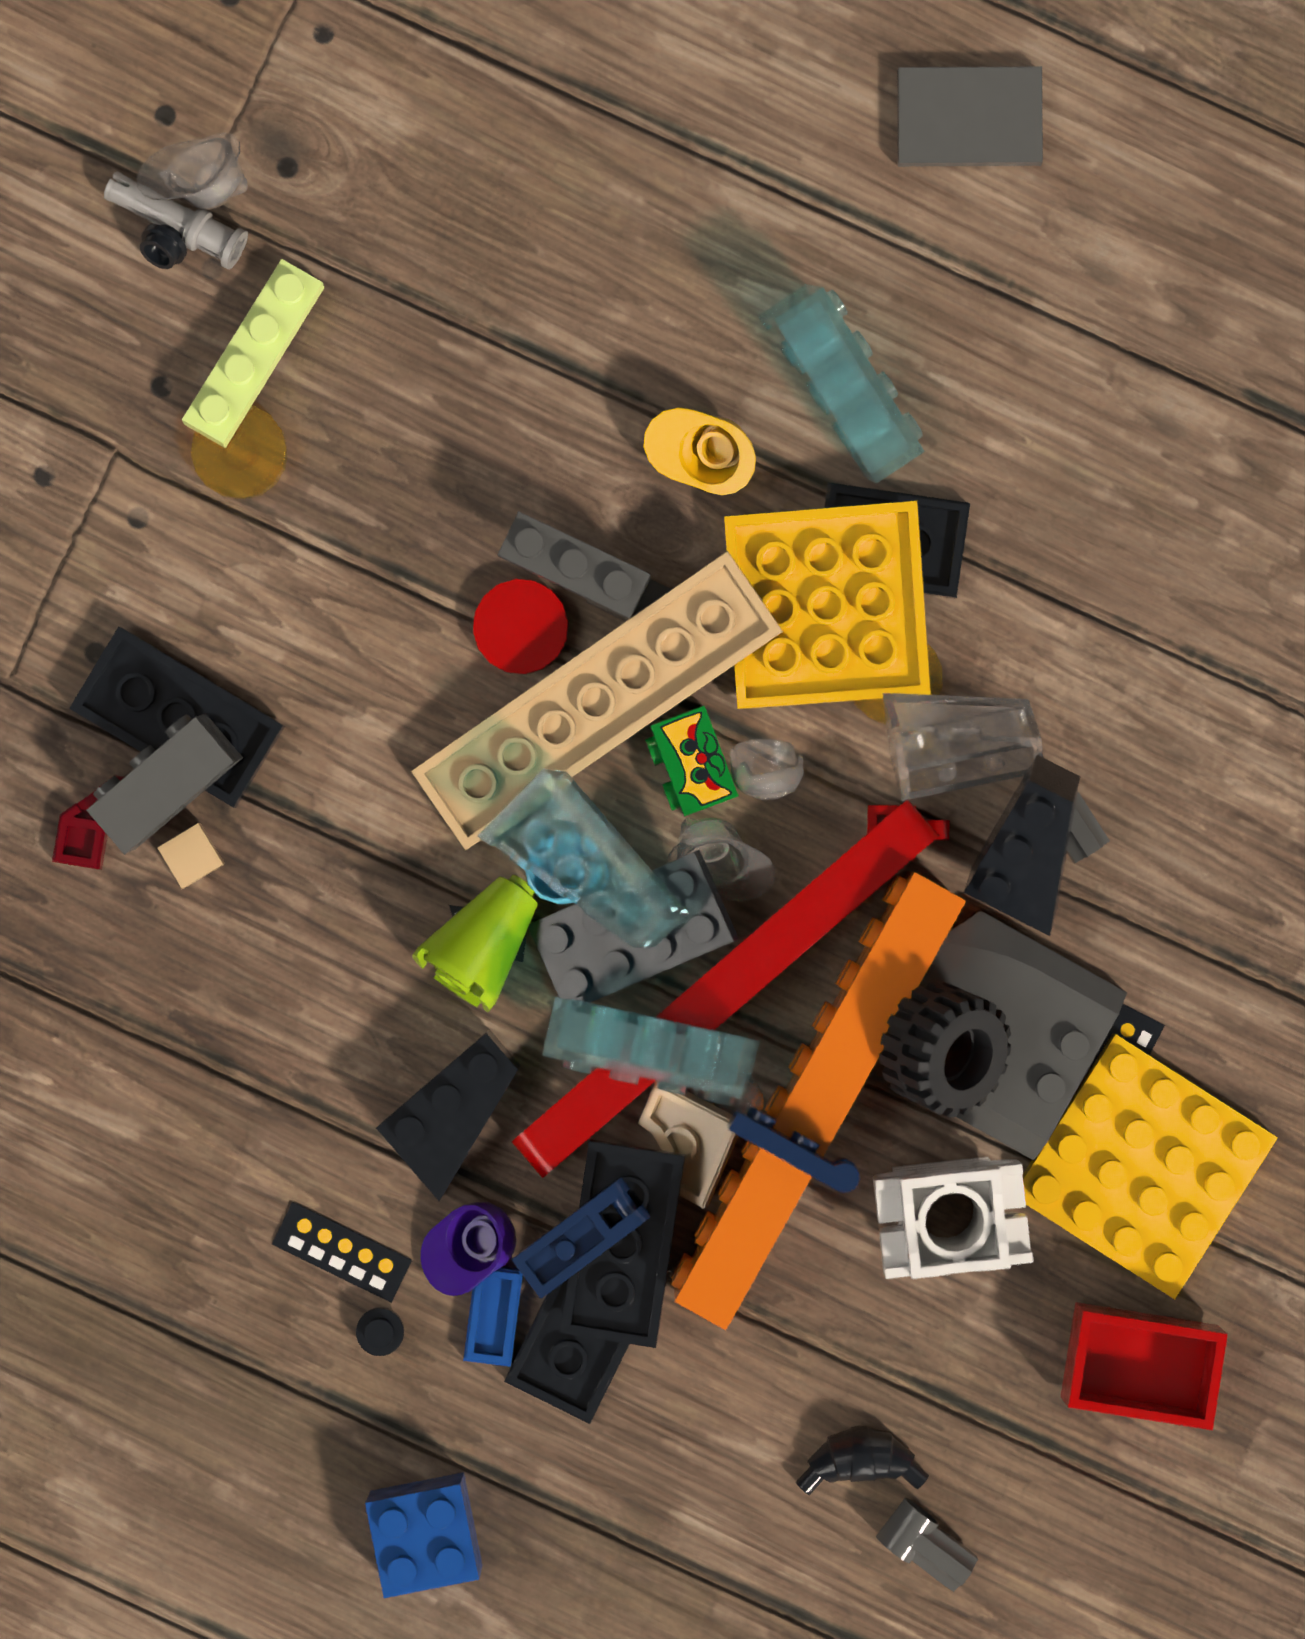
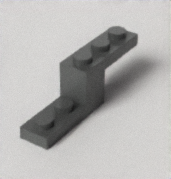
[498,511,672,621]

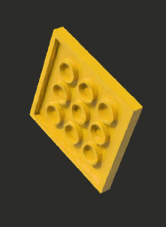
[724,501,931,709]
[1022,1033,1278,1300]

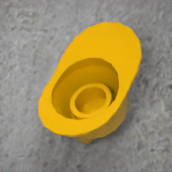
[643,407,756,495]

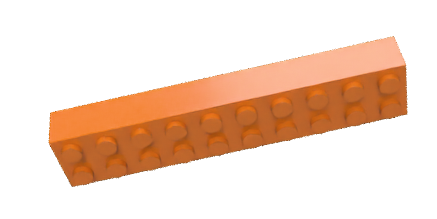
[671,871,966,1330]

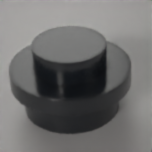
[140,224,187,269]
[356,1307,404,1356]

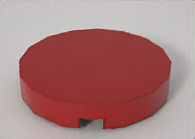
[473,579,569,675]

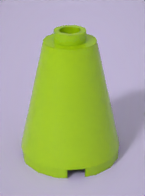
[412,875,538,1012]

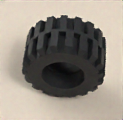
[879,982,1012,1117]

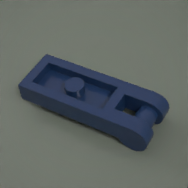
[728,1106,860,1193]
[512,1177,651,1299]

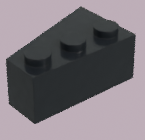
[964,754,1080,936]
[376,1029,521,1201]

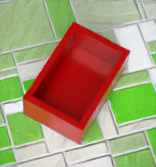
[1061,1302,1228,1430]

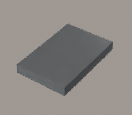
[897,66,1043,167]

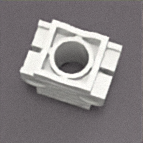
[873,1157,1033,1279]

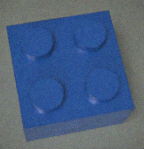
[365,1472,483,1598]

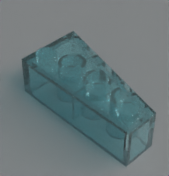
[758,284,925,484]
[477,769,689,948]
[542,997,760,1106]

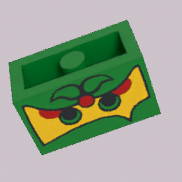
[645,705,739,817]

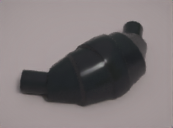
[796,1426,929,1496]

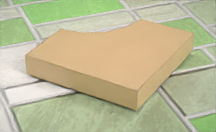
[638,1078,739,1208]

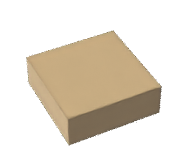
[158,823,225,889]

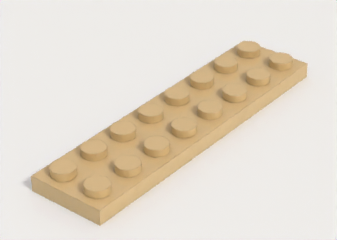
[411,551,783,851]

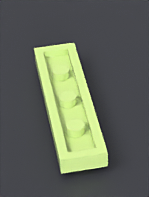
[182,259,324,448]

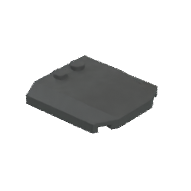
[918,910,1127,1160]

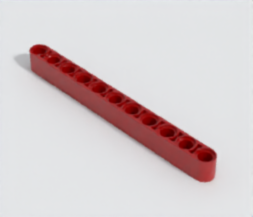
[511,799,940,1178]

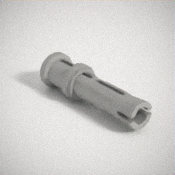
[104,171,248,270]

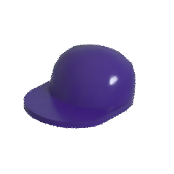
[420,1202,517,1296]

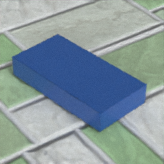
[463,1267,523,1367]

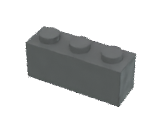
[87,714,243,855]

